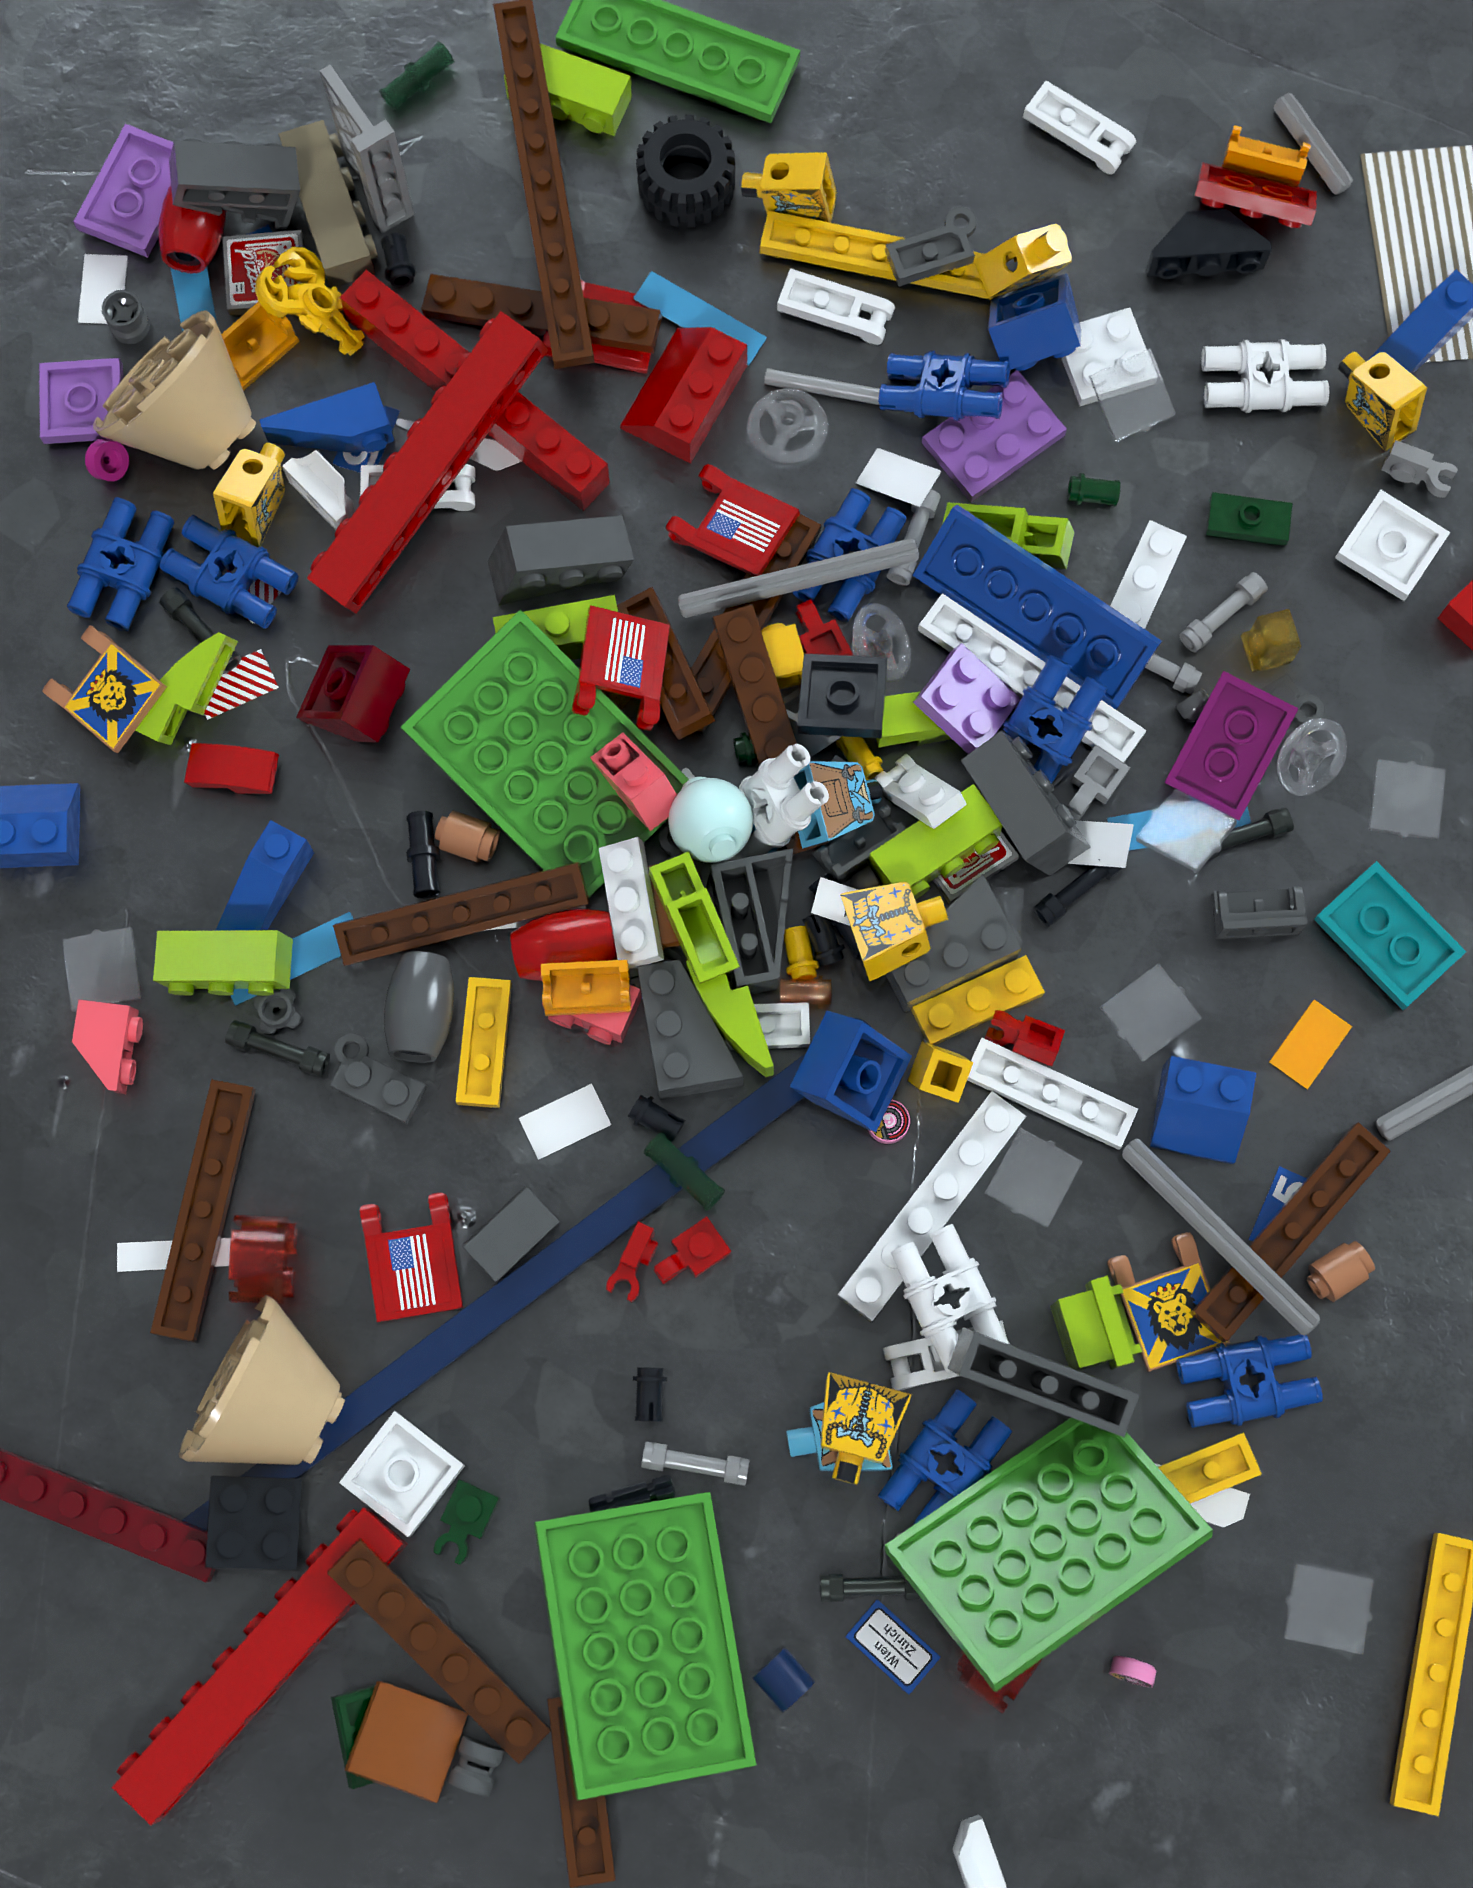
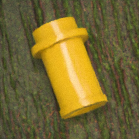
[836,736,884,780]
[784,926,820,982]

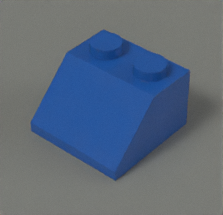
[988,273,1081,371]
[0,783,80,868]
[790,1010,912,1132]
[1149,1056,1256,1164]

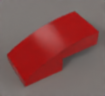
[184,743,279,794]

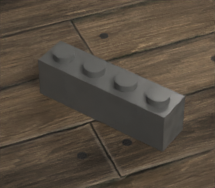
[948,1327,1139,1437]

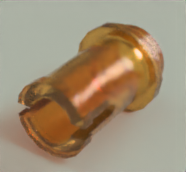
[780,975,832,1009]

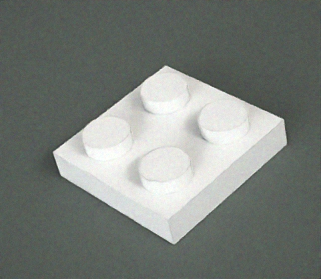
[1062,308,1157,406]
[1335,490,1450,601]
[339,1411,465,1537]

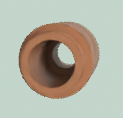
[435,810,500,862]
[1307,1241,1375,1302]

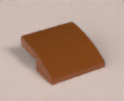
[345,1681,468,1803]

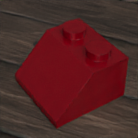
[296,645,411,743]

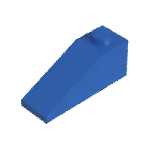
[1367,269,1473,374]
[259,382,395,453]
[215,820,314,931]

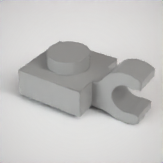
[1381,440,1458,498]
[1067,745,1131,821]

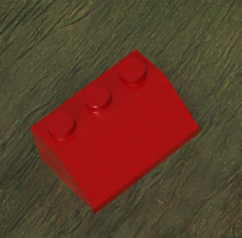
[620,327,747,464]

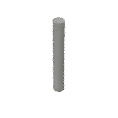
[764,368,880,405]

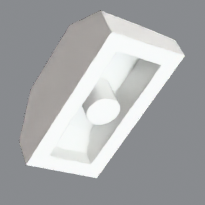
[282,451,354,530]
[952,1815,1007,1888]

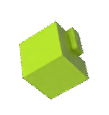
[1050,1276,1142,1371]

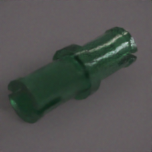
[379,41,455,111]
[644,1133,725,1211]

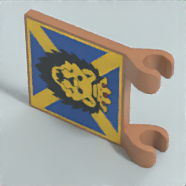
[42,625,167,753]
[1107,1232,1230,1372]

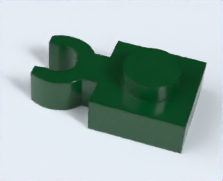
[434,1479,500,1565]

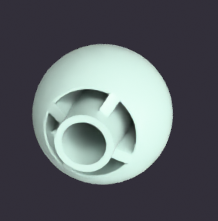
[668,777,753,863]

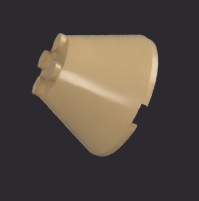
[93,310,256,470]
[179,1295,345,1465]

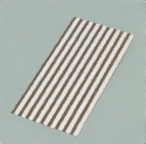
[1360,145,1473,362]

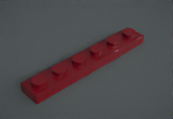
[0,1448,216,1583]

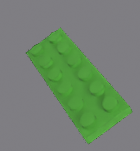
[556,0,800,123]

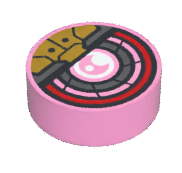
[868,1100,910,1144]
[1109,1656,1157,1687]

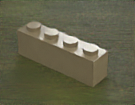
[278,120,378,288]

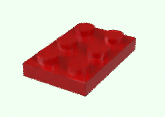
[1195,162,1317,228]

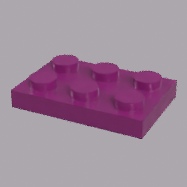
[1164,671,1299,820]

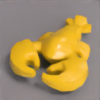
[255,247,365,356]

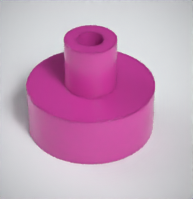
[85,439,129,482]

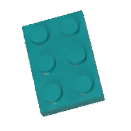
[1314,861,1466,1010]

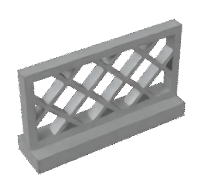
[320,65,414,234]

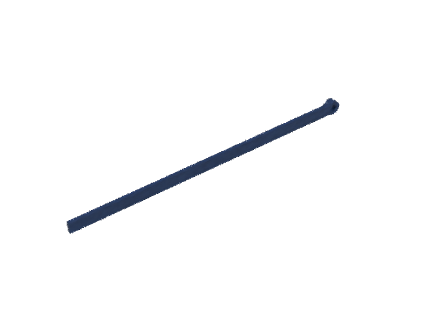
[181,1018,871,1531]

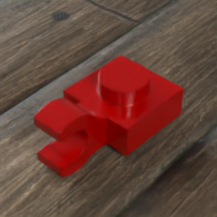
[795,599,853,656]
[984,1010,1065,1067]
[653,1216,731,1285]
[606,1221,659,1303]

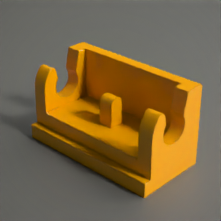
[1222,125,1311,186]
[221,301,300,391]
[541,960,631,1016]

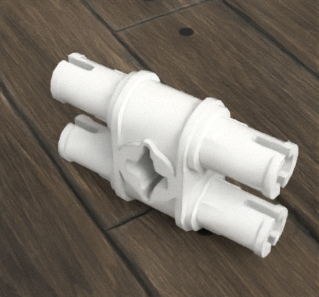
[1201,339,1329,413]
[739,744,829,858]
[891,1224,1010,1373]

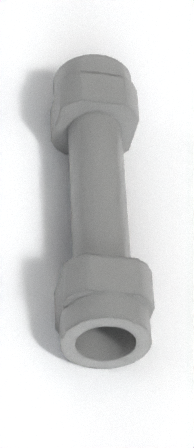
[887,489,941,585]
[1179,572,1268,652]
[1145,654,1202,695]
[641,1442,750,1486]

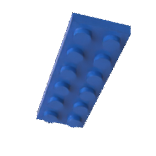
[913,505,1162,710]

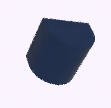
[752,1647,815,1713]

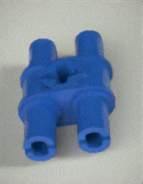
[879,351,1010,421]
[792,488,907,623]
[67,497,175,631]
[160,515,299,629]
[1003,655,1108,783]
[1176,1334,1323,1428]
[878,1389,1013,1524]

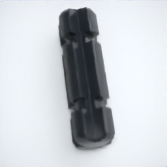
[588,1475,675,1512]

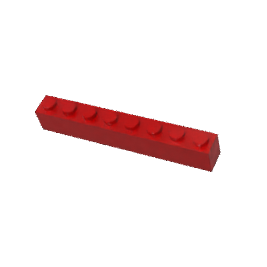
[339,270,610,512]
[307,311,548,614]
[112,1507,408,1826]

